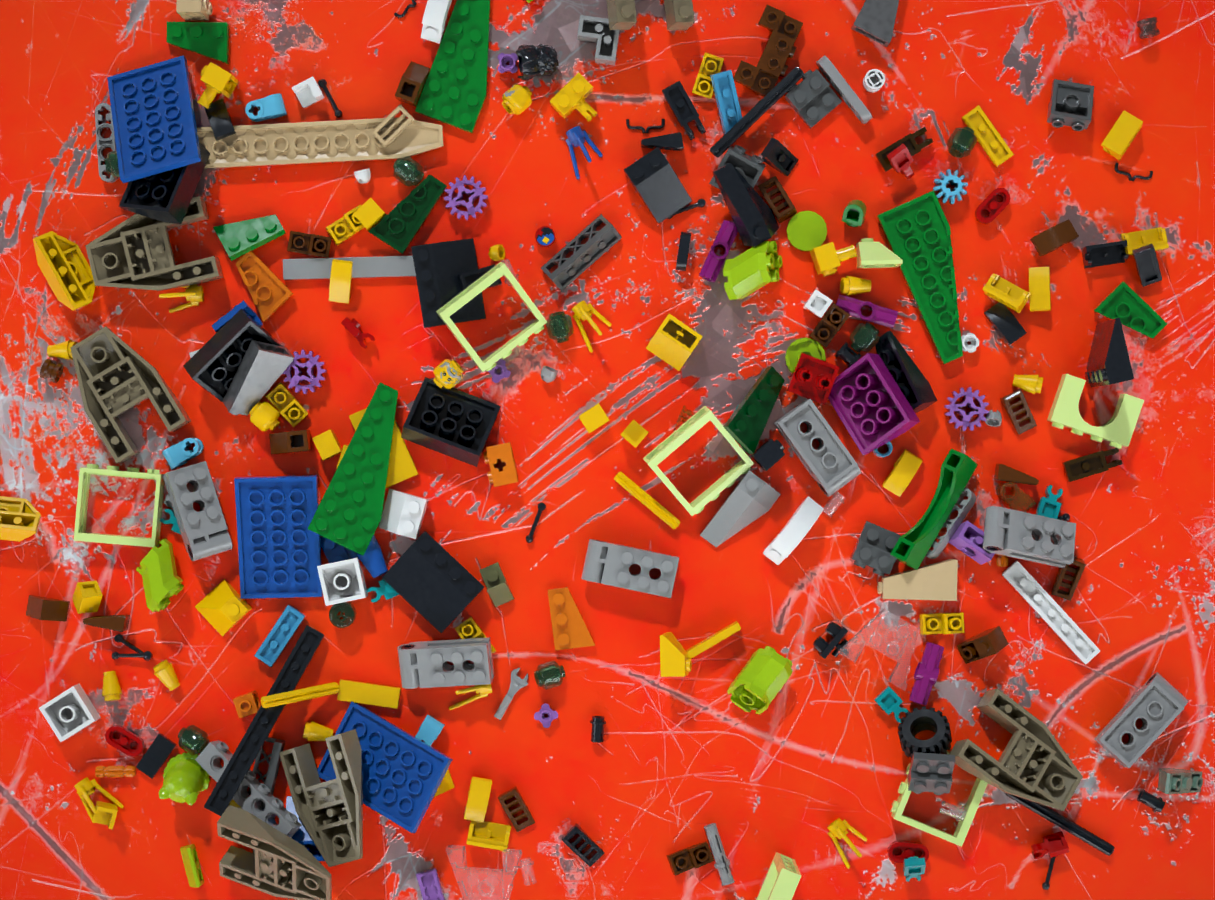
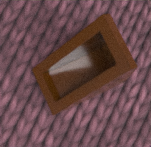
[26,595,70,622]

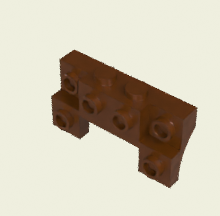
[733,5,803,97]

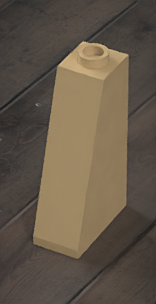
[877,559,958,601]

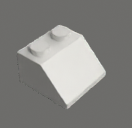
[379,489,429,539]
[317,557,368,606]

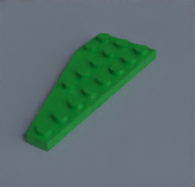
[415,0,490,133]
[877,190,963,364]
[308,382,398,556]

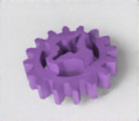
[444,175,488,221]
[282,350,327,394]
[944,387,989,431]

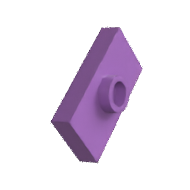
[416,867,445,900]

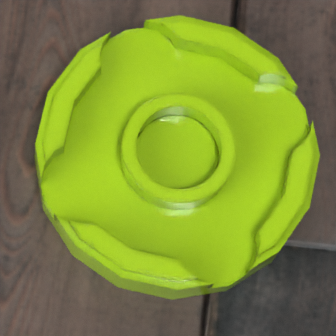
[786,211,827,252]
[785,338,826,374]

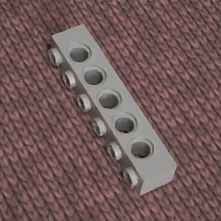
[195,740,302,838]

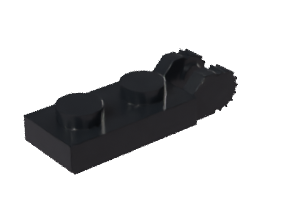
[662,81,706,140]

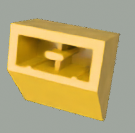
[646,314,703,371]

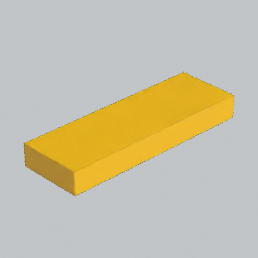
[962,105,1014,167]
[686,621,741,659]
[337,679,401,709]

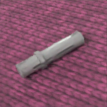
[704,823,735,886]

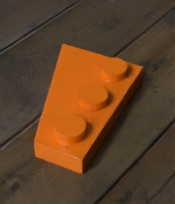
[235,251,293,322]
[547,587,595,651]

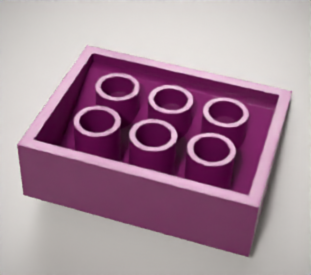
[828,353,920,456]

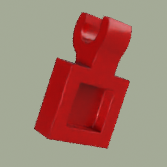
[887,144,915,179]
[341,317,375,349]
[1031,831,1069,859]

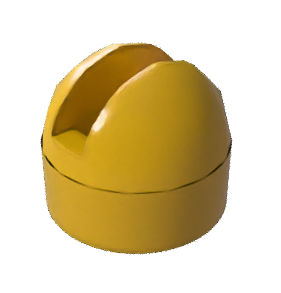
[488,244,505,261]

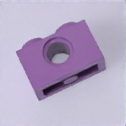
[948,520,994,565]

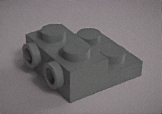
[784,69,842,129]
[1047,79,1094,131]
[709,145,766,189]
[850,521,901,577]
[907,752,955,795]

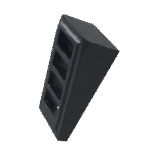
[641,132,684,151]
[562,823,605,867]

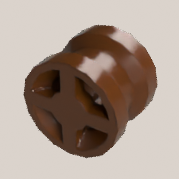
[40,359,64,383]

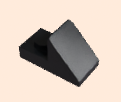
[761,138,798,177]

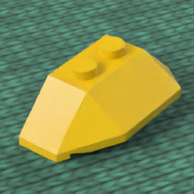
[33,231,96,311]
[0,496,41,542]

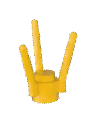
[159,284,204,313]
[571,300,612,353]
[449,684,492,710]
[74,777,124,823]
[827,818,867,869]

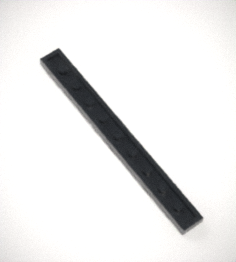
[204,625,325,816]

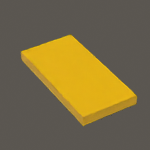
[349,408,419,489]

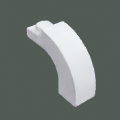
[420,0,452,44]
[763,496,824,565]

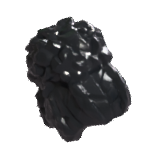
[516,44,559,80]

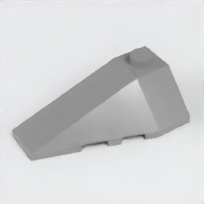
[700,470,781,547]

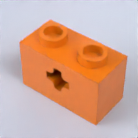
[483,442,519,487]

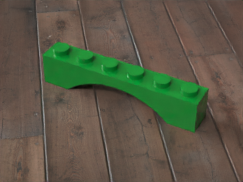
[890,449,978,570]

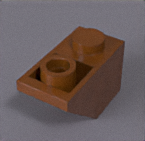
[395,61,430,107]
[269,430,312,454]
[957,626,1009,664]

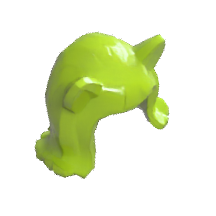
[159,752,210,806]

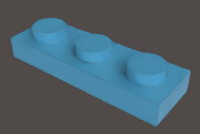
[710,70,742,135]
[254,605,306,667]

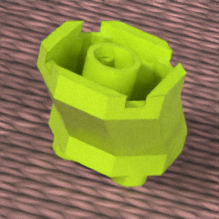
[723,241,783,300]
[136,538,184,612]
[727,646,793,715]

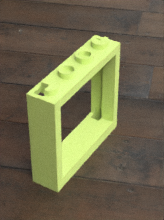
[436,262,547,372]
[643,406,754,516]
[74,464,165,547]
[890,751,988,847]
[756,852,802,900]

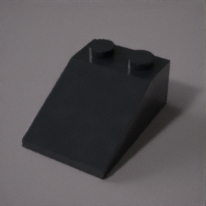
[624,147,692,224]

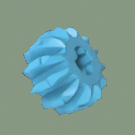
[933,169,968,204]

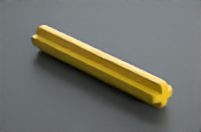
[614,472,680,529]
[261,682,339,708]

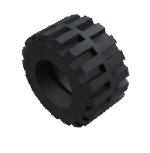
[898,707,952,760]

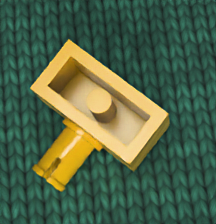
[197,62,239,109]
[550,72,598,122]
[810,242,857,277]

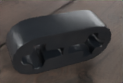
[676,232,691,271]

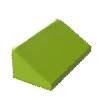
[180,844,204,888]

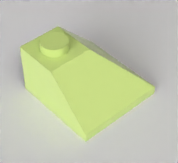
[856,238,903,268]

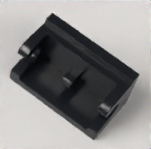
[1081,240,1129,269]

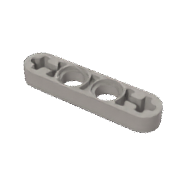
[816,55,873,124]
[95,103,119,183]
[926,488,976,559]

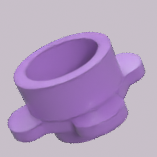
[498,53,518,73]
[488,359,511,383]
[534,703,558,728]

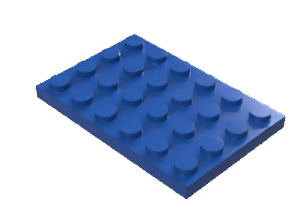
[107,55,201,183]
[234,475,323,599]
[317,701,453,833]

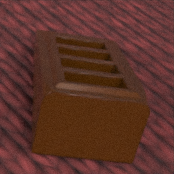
[758,176,797,223]
[1000,389,1037,435]
[994,464,1039,485]
[1051,557,1086,601]
[83,614,130,632]
[498,787,535,832]

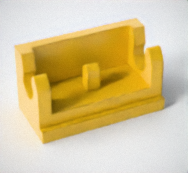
[1101,110,1143,161]
[1120,227,1169,255]
[982,273,1032,314]
[466,821,511,851]

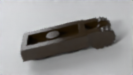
[875,127,934,172]
[1062,448,1123,482]

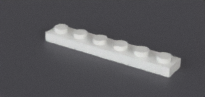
[1002,560,1100,665]

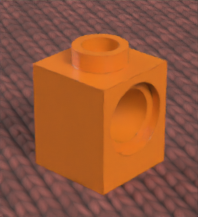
[233,690,261,719]

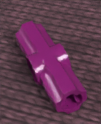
[699,220,738,283]
[836,294,898,329]
[909,642,944,705]

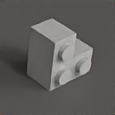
[577,15,620,66]

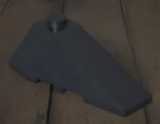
[713,163,779,247]
[875,331,938,413]

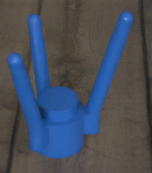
[565,126,603,180]

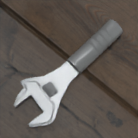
[494,667,528,720]

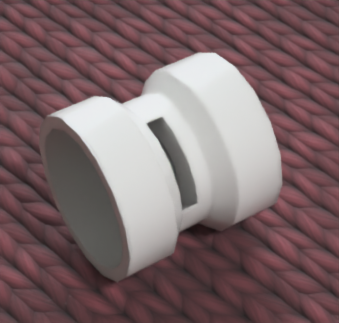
[863,69,885,93]

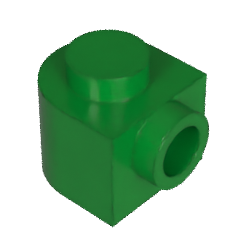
[841,200,867,227]

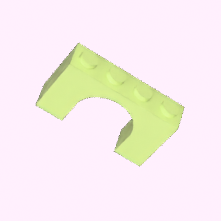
[1047,374,1144,449]

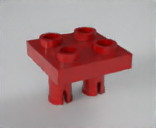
[786,352,840,405]

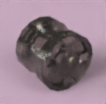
[1137,17,1160,39]

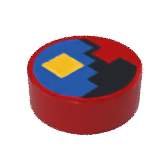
[535,226,555,247]

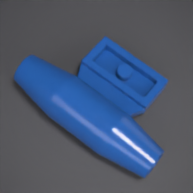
[320,535,388,578]

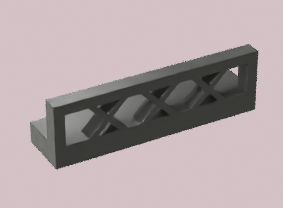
[541,214,622,292]
[248,737,285,809]

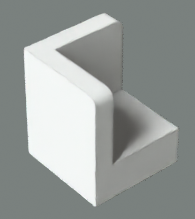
[292,76,325,108]
[802,290,833,318]

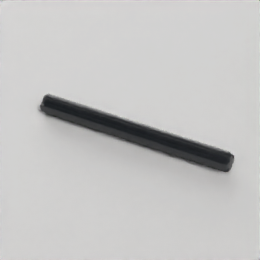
[710,67,804,158]
[1005,793,1115,856]

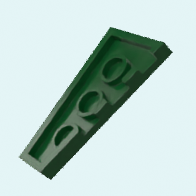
[368,175,447,254]
[723,366,785,454]

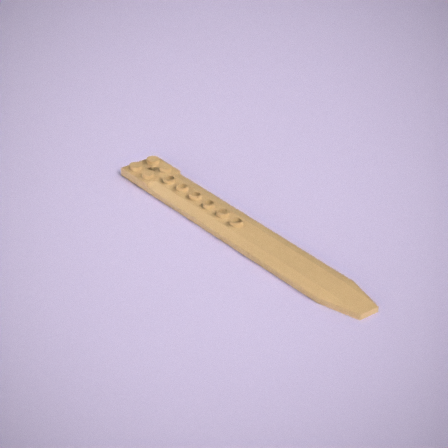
[197,117,444,169]

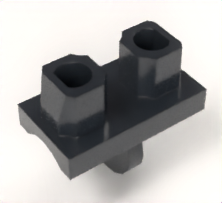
[813,621,849,659]

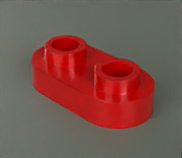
[975,188,1011,224]
[105,725,145,757]
[887,841,929,863]

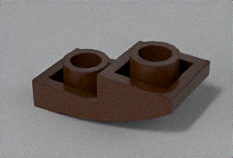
[1030,219,1079,257]
[287,231,332,258]
[809,303,850,347]
[667,842,714,876]

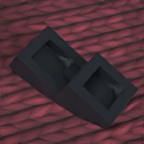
[204,98,236,140]
[984,302,1026,345]

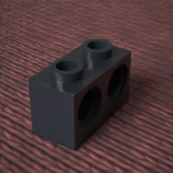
[751,439,785,471]

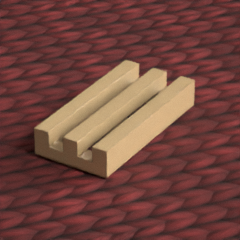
[371,104,415,148]

